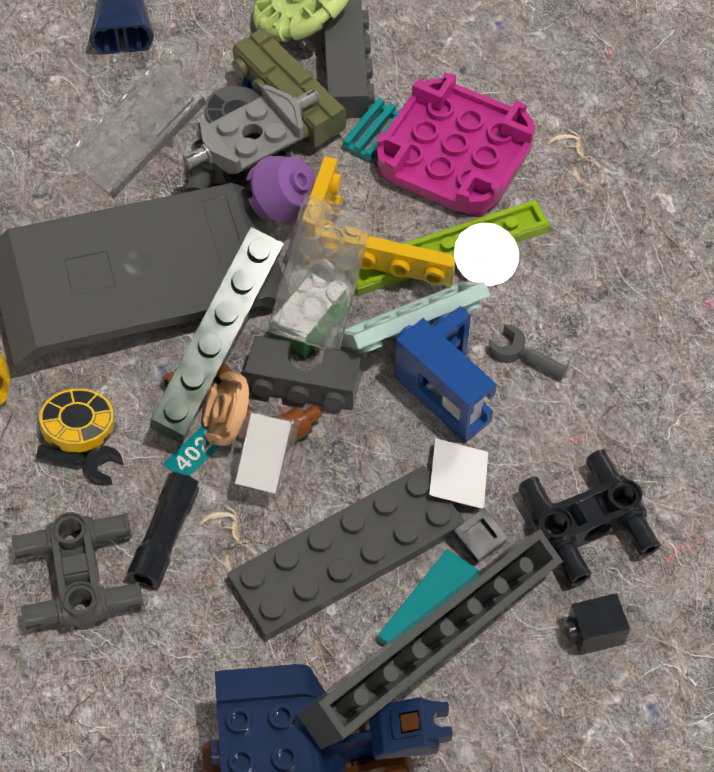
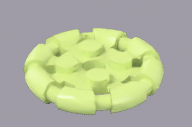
[253,0,349,42]

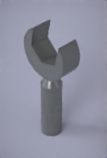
[488,325,568,380]

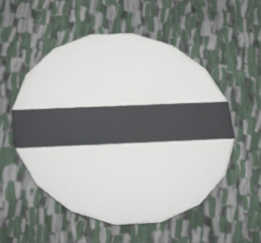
[454,223,519,286]

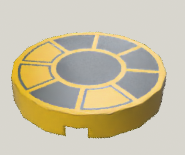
[39,389,114,452]

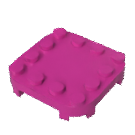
[377,72,536,217]

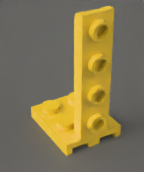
[301,156,455,287]

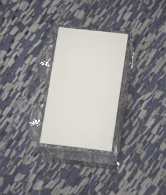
[230,410,300,496]

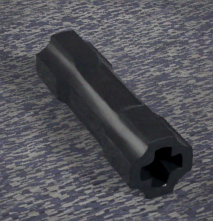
[127,472,200,589]

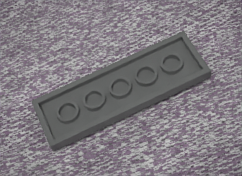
[227,465,465,641]

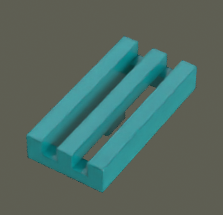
[343,97,402,162]

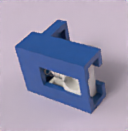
[395,306,497,443]

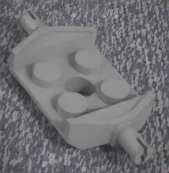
[182,84,320,174]

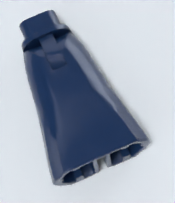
[89,0,154,54]

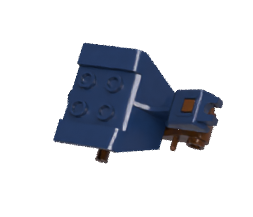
[202,664,453,772]

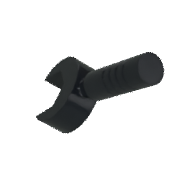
[36,445,124,486]

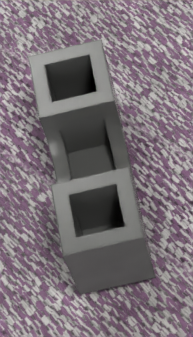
[244,336,362,410]

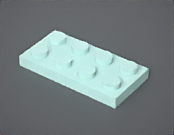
[335,282,490,353]

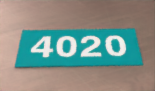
[163,424,220,475]

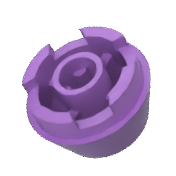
[247,156,316,223]

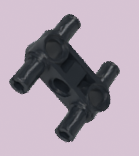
[518,449,661,586]

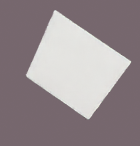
[429,438,488,509]

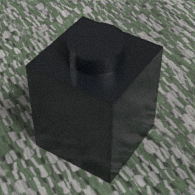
[564,593,630,655]

